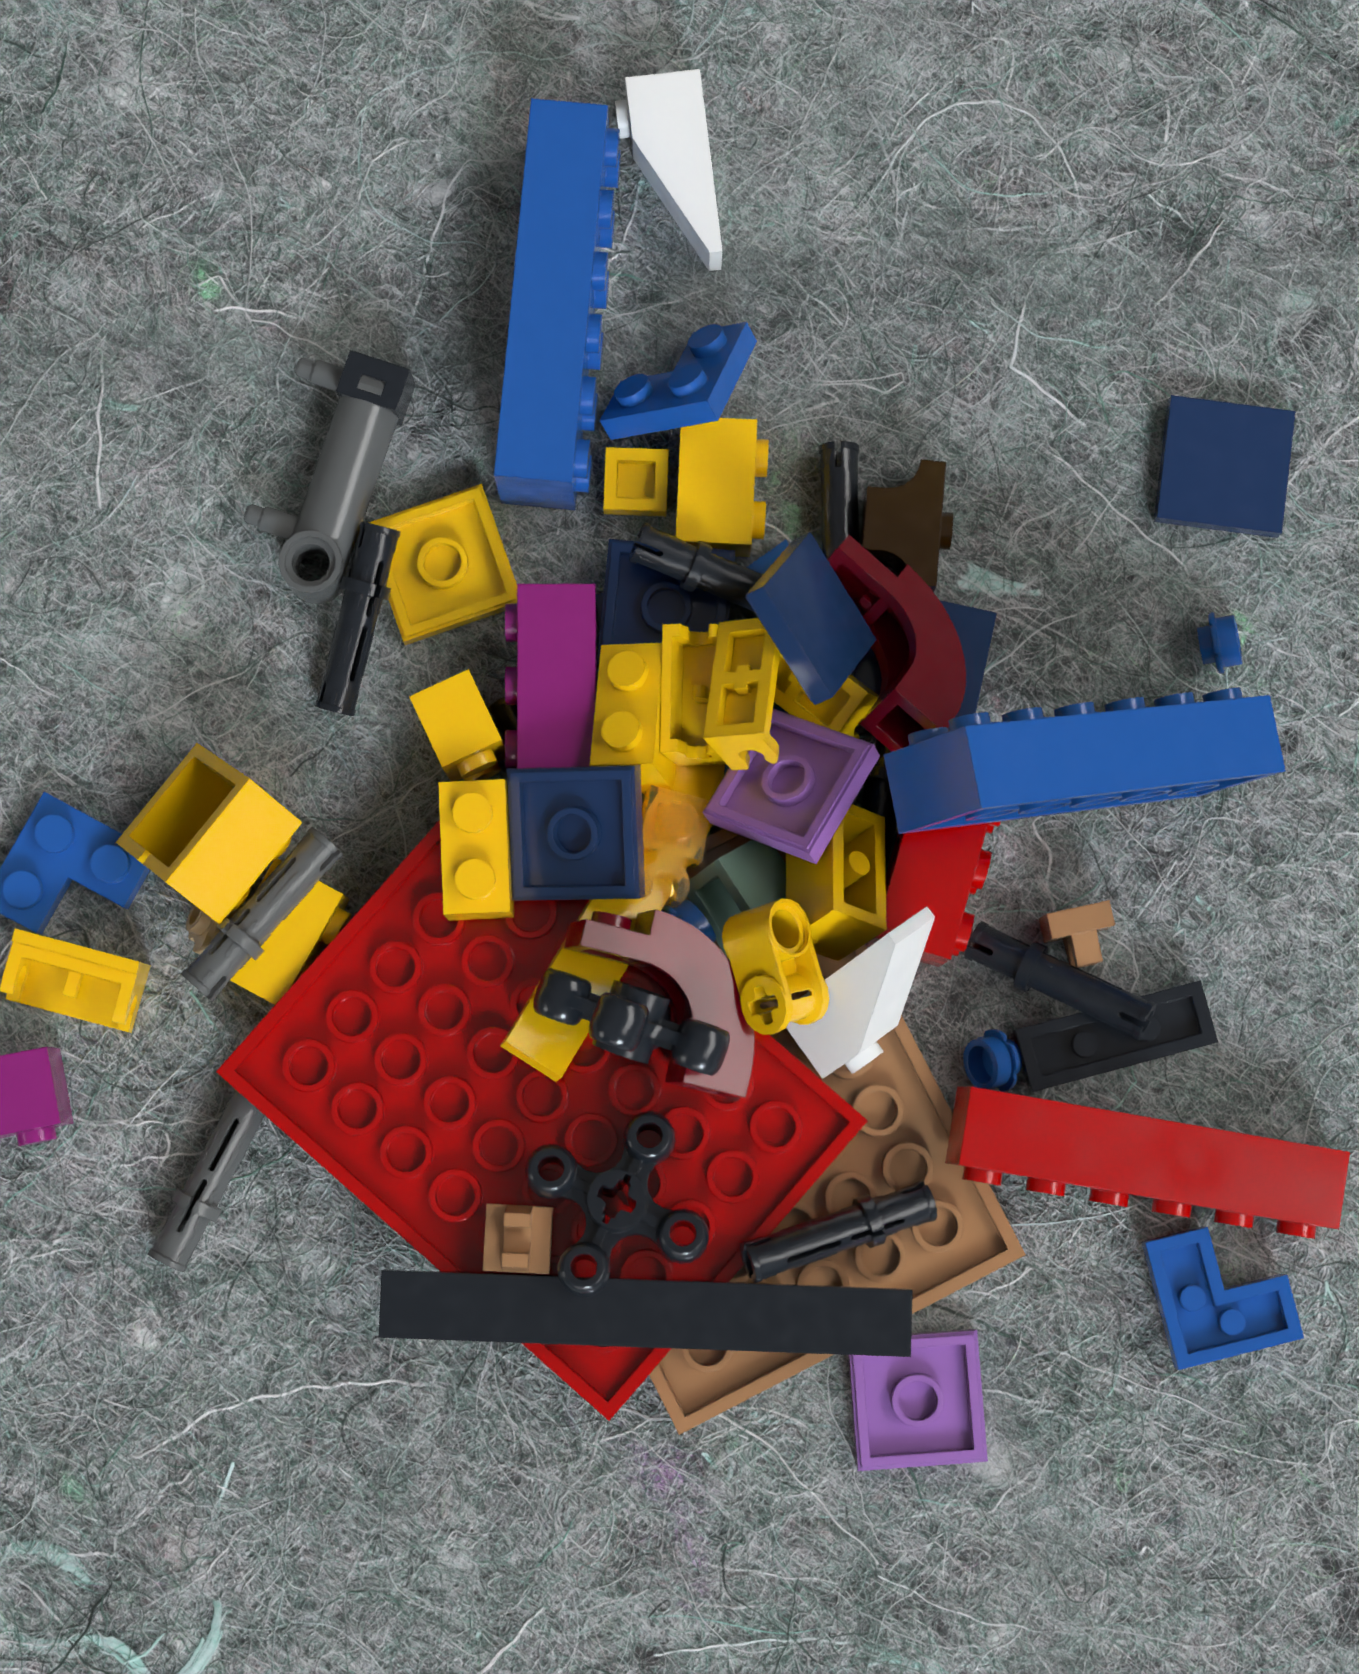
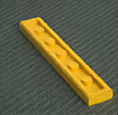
[500,764,725,1082]

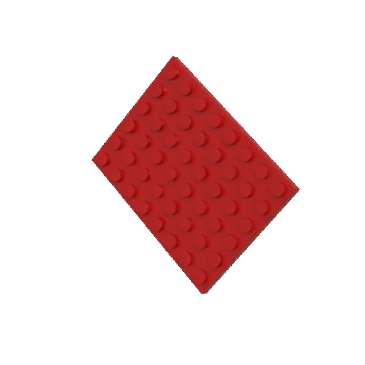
[216,779,868,1421]

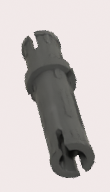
[181,827,343,1002]
[147,1089,265,1273]

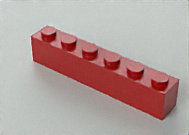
[945,1086,1350,1239]

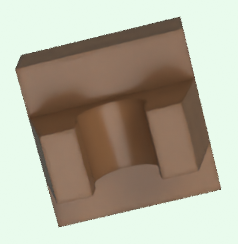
[1039,900,1115,968]
[483,1203,554,1274]

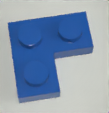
[600,322,757,440]
[0,792,150,935]
[1141,1226,1304,1370]

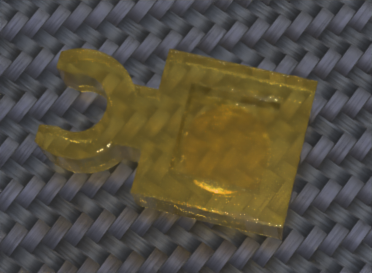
[640,785,710,908]

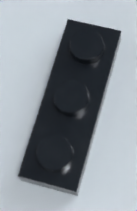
[1012,980,1218,1093]

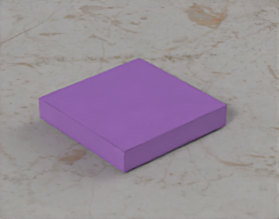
[702,709,880,864]
[848,1329,988,1471]

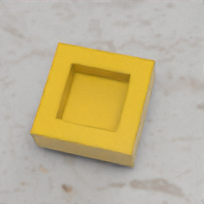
[603,447,669,517]

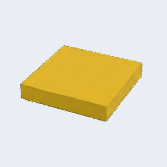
[368,484,517,645]

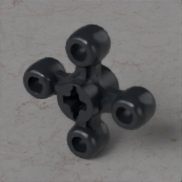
[533,968,730,1076]
[525,1111,709,1298]

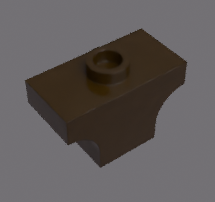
[860,459,953,592]

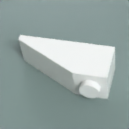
[615,69,722,271]
[786,906,935,1079]

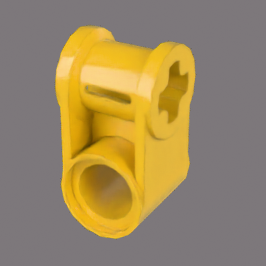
[722,898,829,1035]

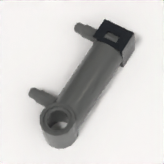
[244,350,416,604]

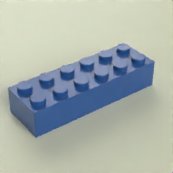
[494,98,621,510]
[884,687,1286,834]

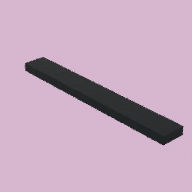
[378,1269,913,1357]

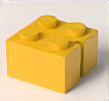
[115,743,302,925]

